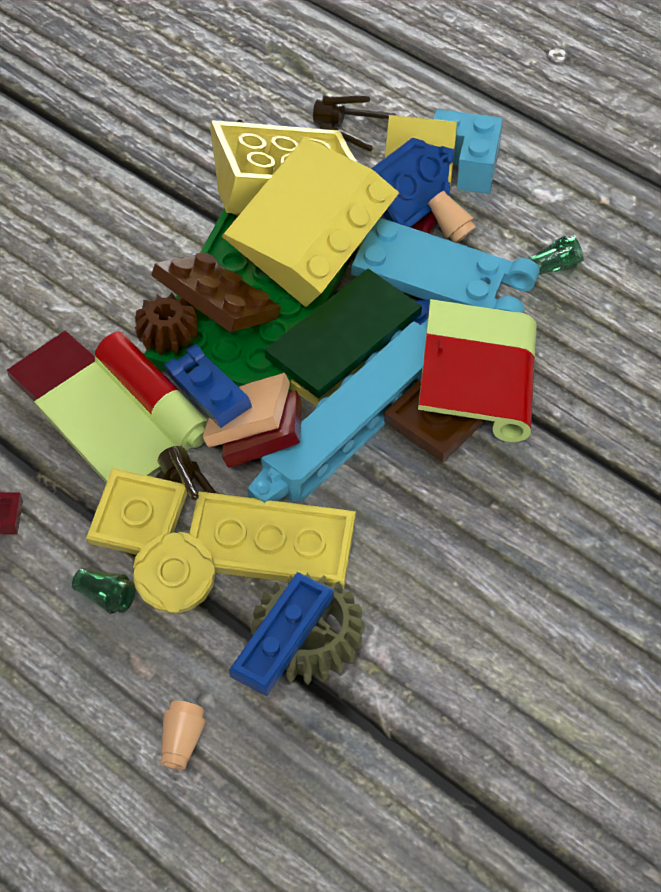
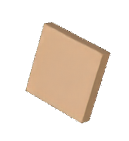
[203,373,290,448]

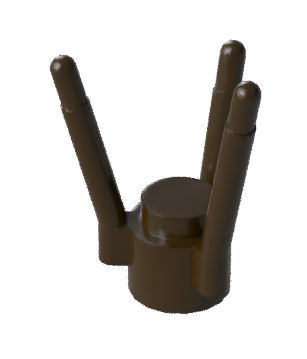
[313,95,396,151]
[156,446,217,500]

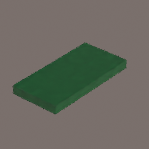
[265,268,422,399]

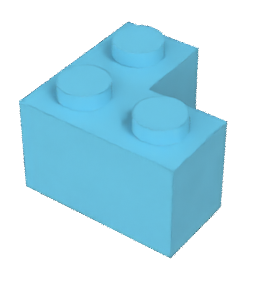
[434,109,503,194]

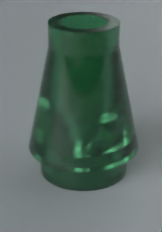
[528,235,584,276]
[72,568,136,614]

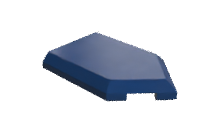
[371,138,454,227]

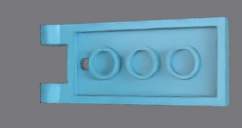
[351,218,539,313]

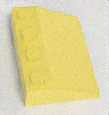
[210,120,356,216]
[222,137,399,307]

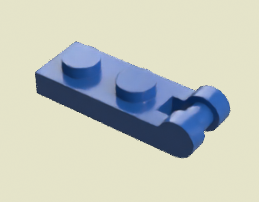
[164,344,252,428]

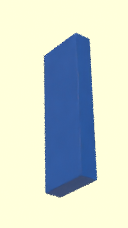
[229,572,334,697]

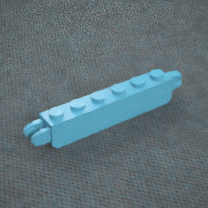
[248,319,428,503]

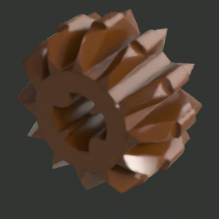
[135,292,198,356]

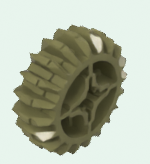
[250,572,365,685]

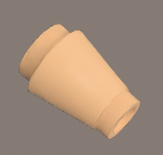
[428,191,477,243]
[160,701,206,770]

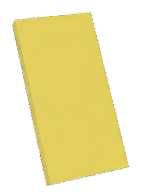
[189,491,356,590]

